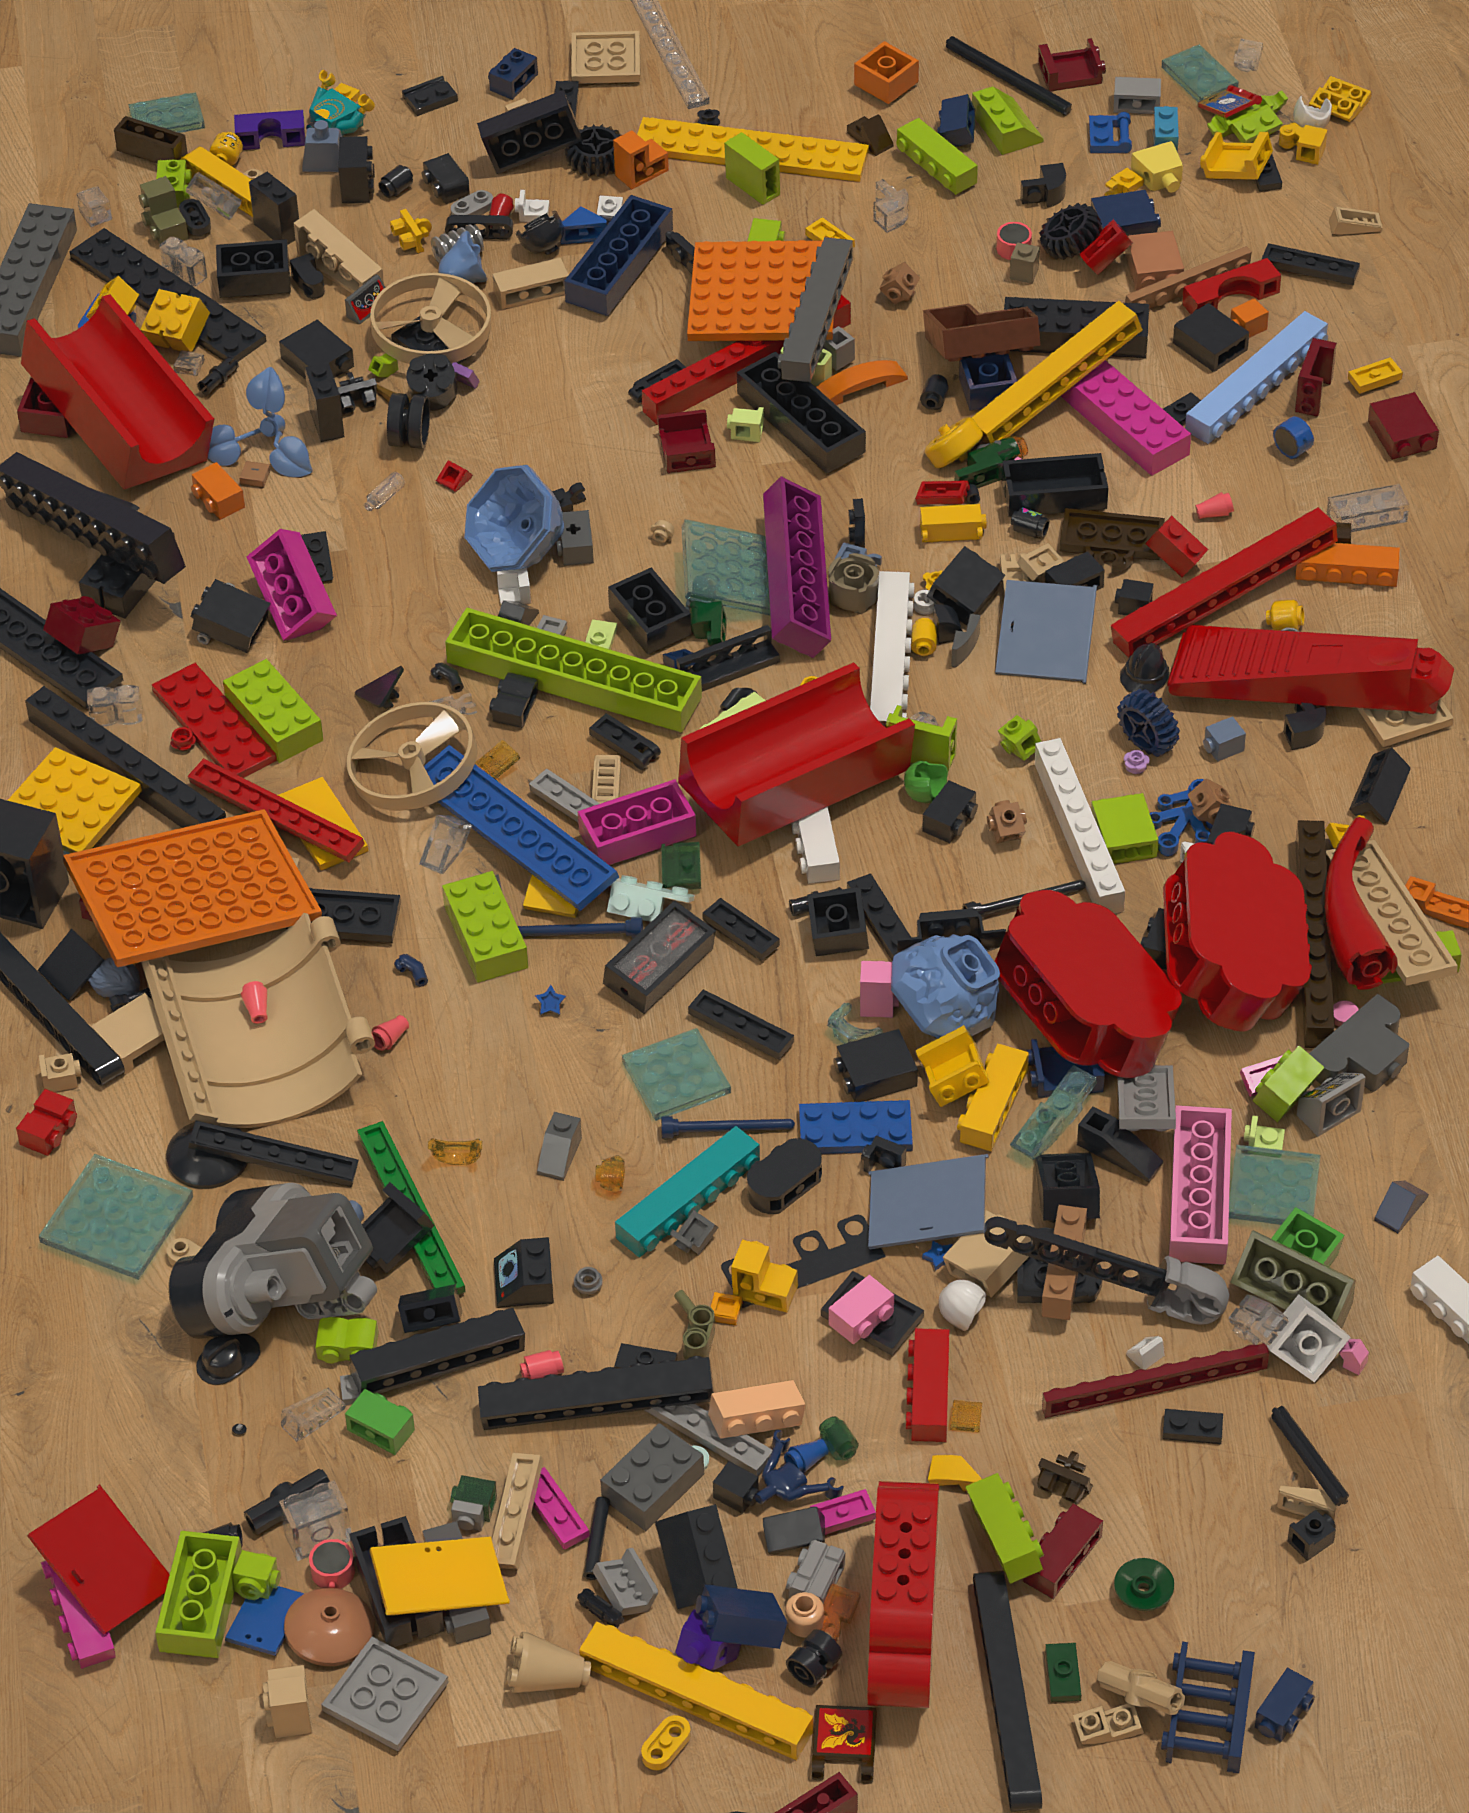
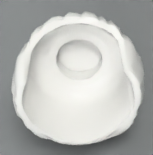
[1293,96,1332,129]
[939,1280,986,1331]

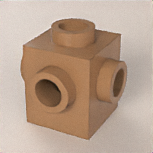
[879,262,920,305]
[1187,778,1232,825]
[987,800,1027,844]

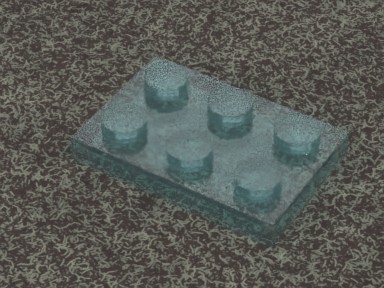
[1161,44,1239,102]
[128,92,205,133]

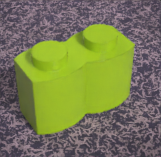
[315,1317,379,1363]

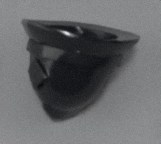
[1120,643,1169,693]

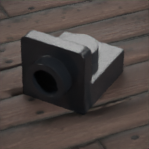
[861,1136,906,1173]

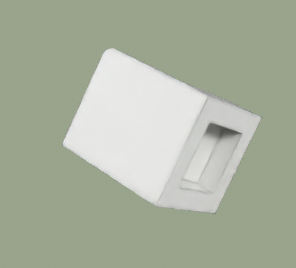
[497,568,531,605]

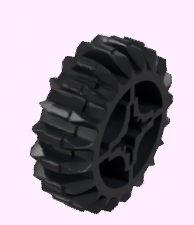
[564,124,621,177]
[1039,203,1102,260]

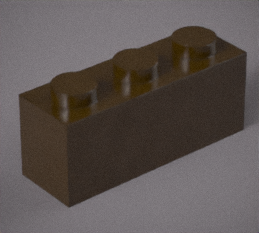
[114,116,188,164]

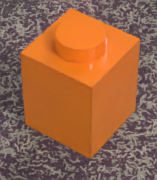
[1230,298,1269,338]

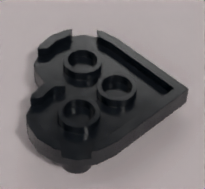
[1017,1227,1103,1304]

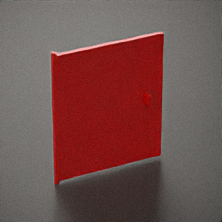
[27,1484,170,1635]

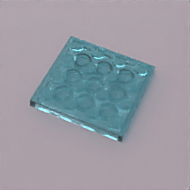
[682,519,771,616]
[39,1154,194,1280]

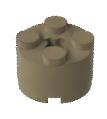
[828,553,879,614]

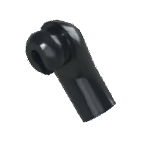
[430,662,464,692]
[720,688,758,711]

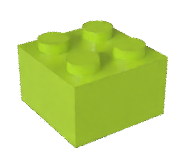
[1253,1046,1325,1123]

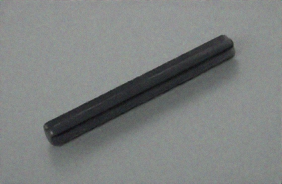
[1271,1406,1349,1506]

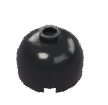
[516,211,564,255]

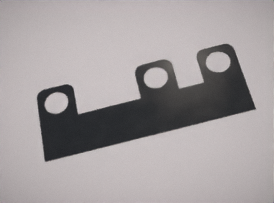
[721,1215,886,1308]

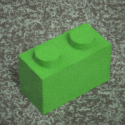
[345,1389,415,1455]

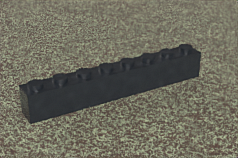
[478,1356,714,1430]

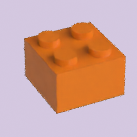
[854,41,919,104]

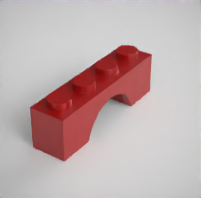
[1182,258,1281,315]

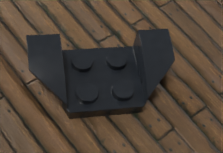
[897,908,1006,953]

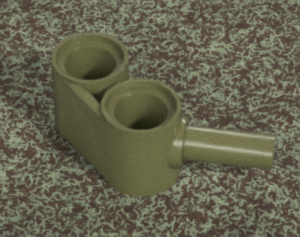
[674,1290,715,1360]

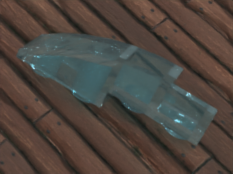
[1010,1065,1097,1160]

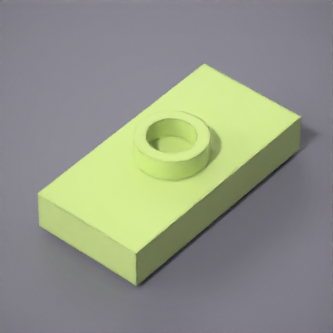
[585,620,617,650]

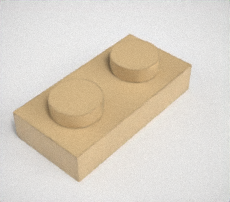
[1017,543,1064,581]

